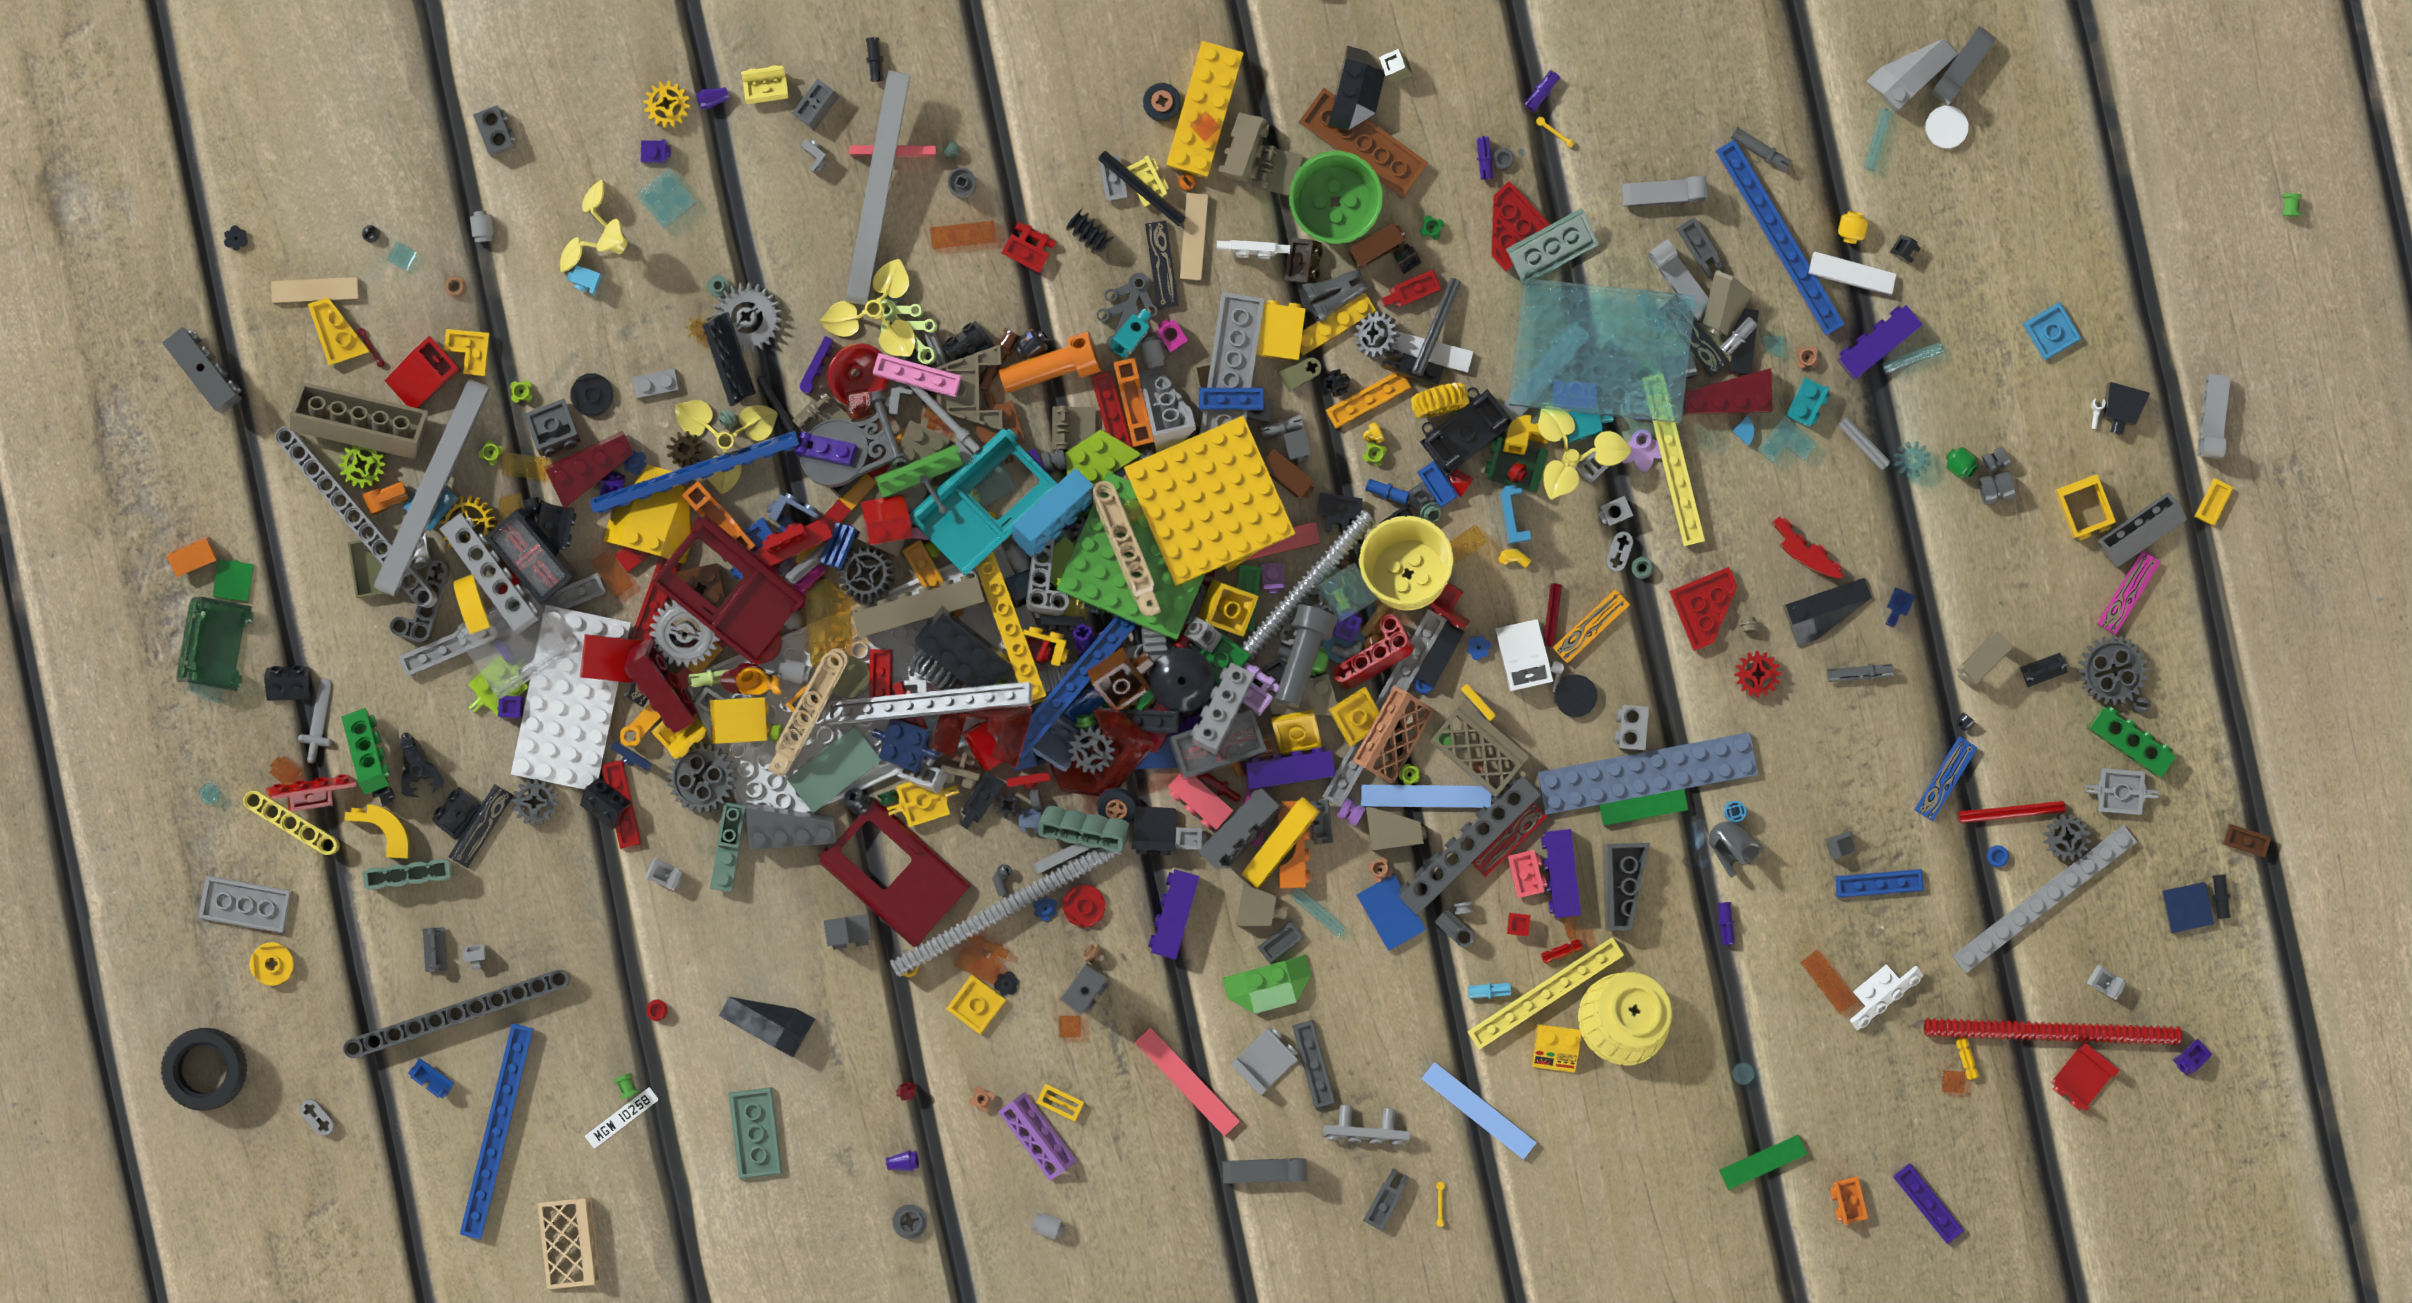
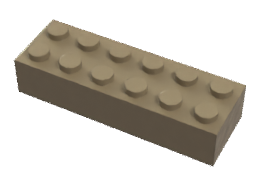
[290,382,428,459]
[856,421,951,557]
[852,574,987,638]

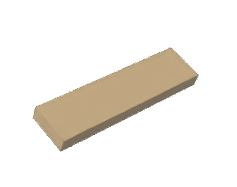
[1180,193,1208,281]
[271,277,359,303]

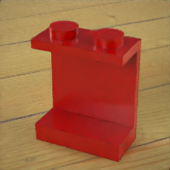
[2050,1042,2120,1111]

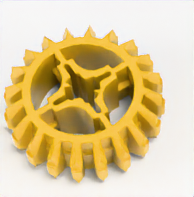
[1411,383,1469,419]
[438,496,497,548]

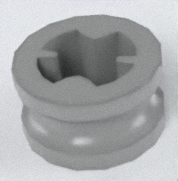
[1453,901,1474,915]

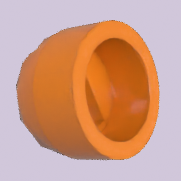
[1178,173,1196,191]

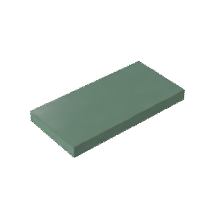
[1506,208,1599,286]
[787,726,882,813]
[728,1087,782,1179]

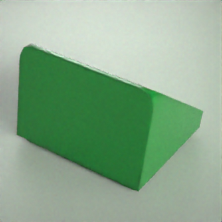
[1135,690,1154,710]

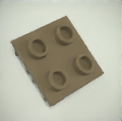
[1252,145,1303,196]
[792,390,852,433]
[1052,406,1096,450]

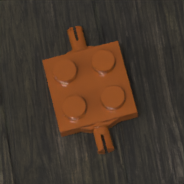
[974,392,1026,464]

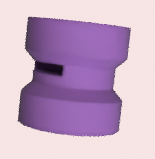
[1337,798,1366,827]

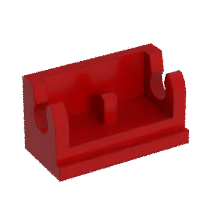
[961,721,1005,770]

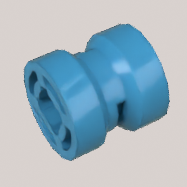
[1723,801,1746,822]

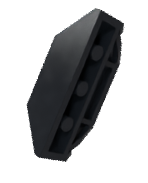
[1327,46,1385,131]

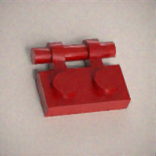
[1001,221,1057,274]

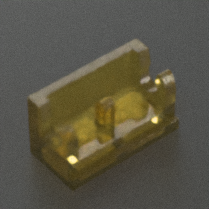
[1450,525,1488,565]

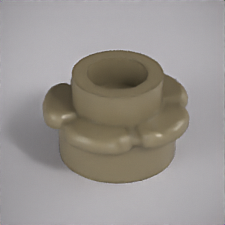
[1739,617,1760,633]

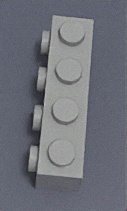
[1191,663,1255,755]

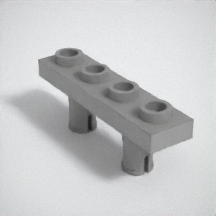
[1322,1105,1410,1146]

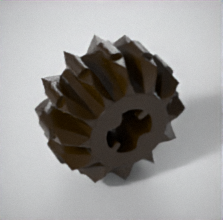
[666,431,704,468]

